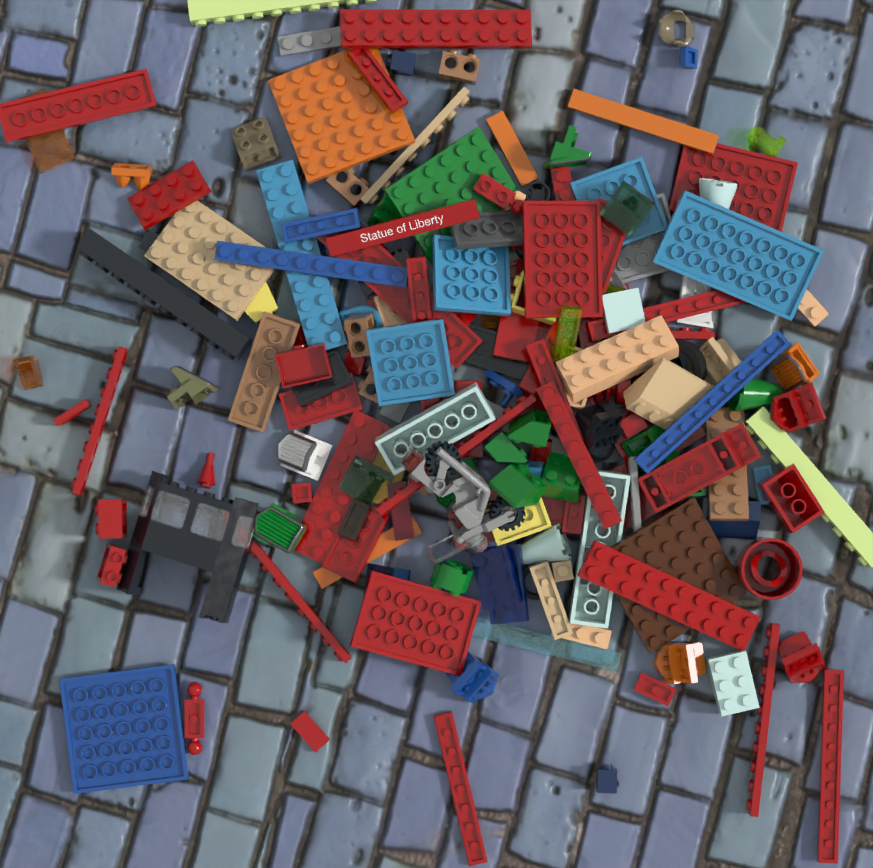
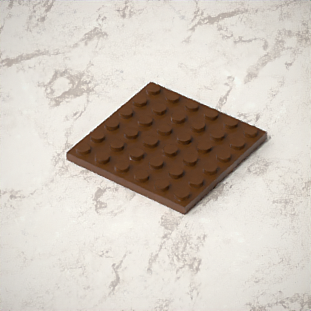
[611,496,747,654]

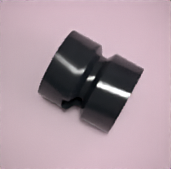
[525,181,550,201]

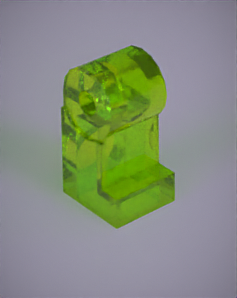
[748,127,786,157]

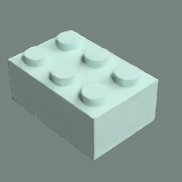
[706,650,760,716]

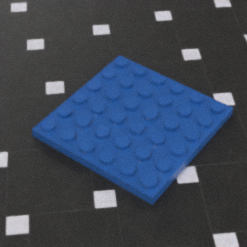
[59,664,189,794]

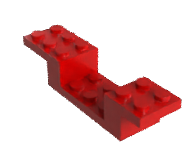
[623,423,762,530]

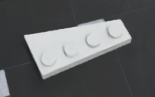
[675,275,714,329]

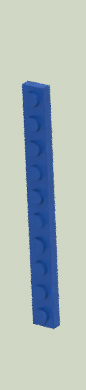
[214,241,408,288]
[633,329,790,474]

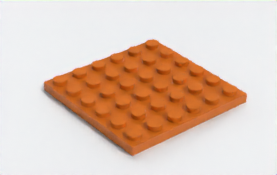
[268,48,416,184]

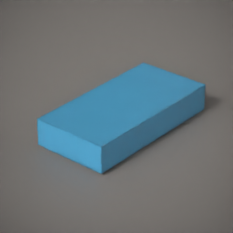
[751,464,773,505]

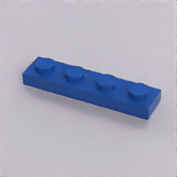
[281,208,361,244]

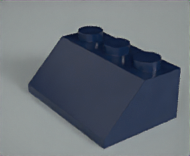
[700,498,761,540]

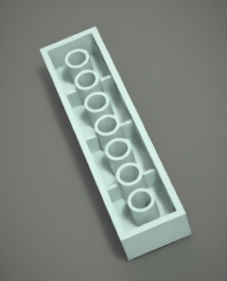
[568,469,631,629]

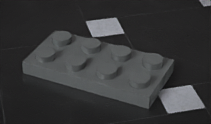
[449,210,523,250]

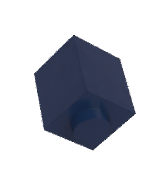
[387,50,416,76]
[596,764,617,794]

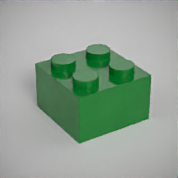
[541,452,583,503]

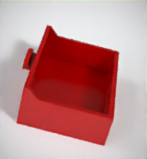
[274,342,333,388]

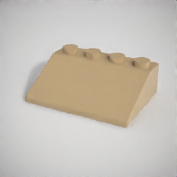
[623,357,714,430]

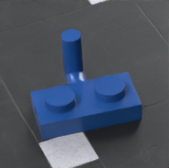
[484,368,523,408]

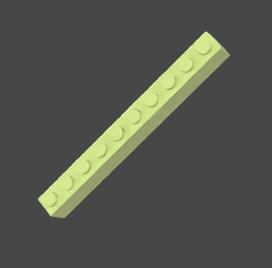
[187,0,377,27]
[745,406,873,568]

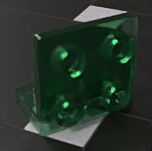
[338,455,395,505]

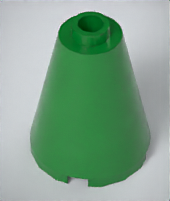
[727,378,782,412]

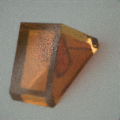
[13,356,43,390]

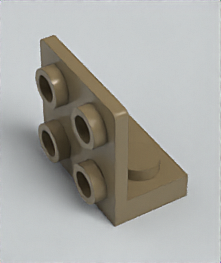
[230,117,281,171]

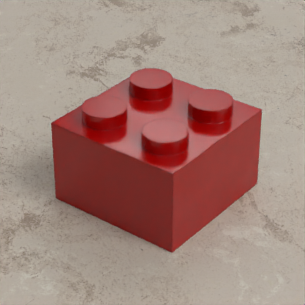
[95,499,128,539]

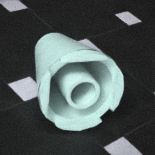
[699,178,737,209]
[516,523,572,565]

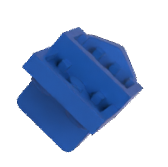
[445,651,499,703]

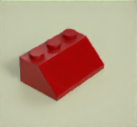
[757,464,825,533]

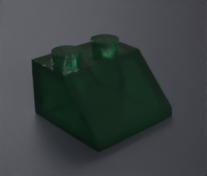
[599,181,655,237]

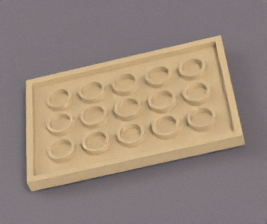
[144,201,275,321]

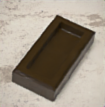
[337,498,371,542]

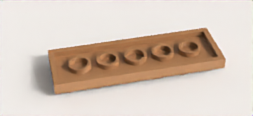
[228,311,301,433]
[705,407,749,521]

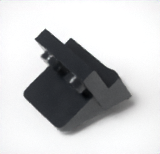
[576,404,628,457]

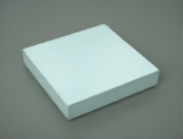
[603,288,645,334]

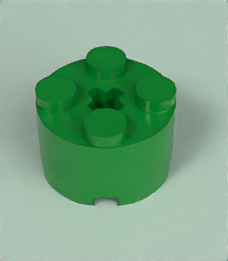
[430,557,474,597]

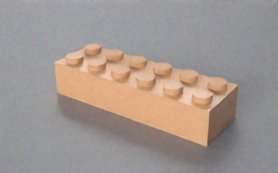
[556,315,679,404]

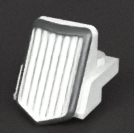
[278,430,333,481]

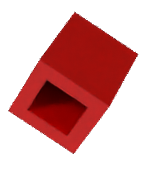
[620,412,648,439]

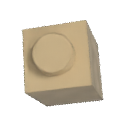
[550,560,574,582]

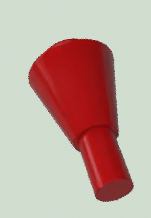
[197,453,216,489]

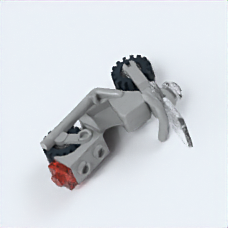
[402,440,526,564]

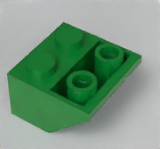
[508,408,551,447]
[484,432,528,464]

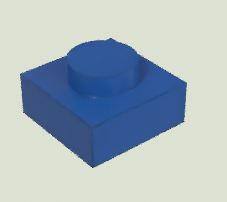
[679,46,698,69]

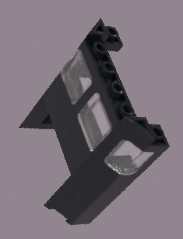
[116,471,261,623]

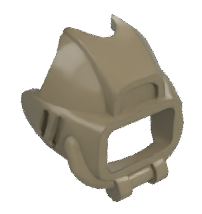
[658,10,695,47]

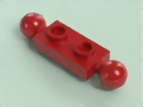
[185,682,205,755]

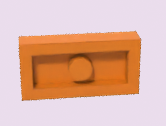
[111,163,153,191]

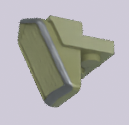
[167,366,219,410]

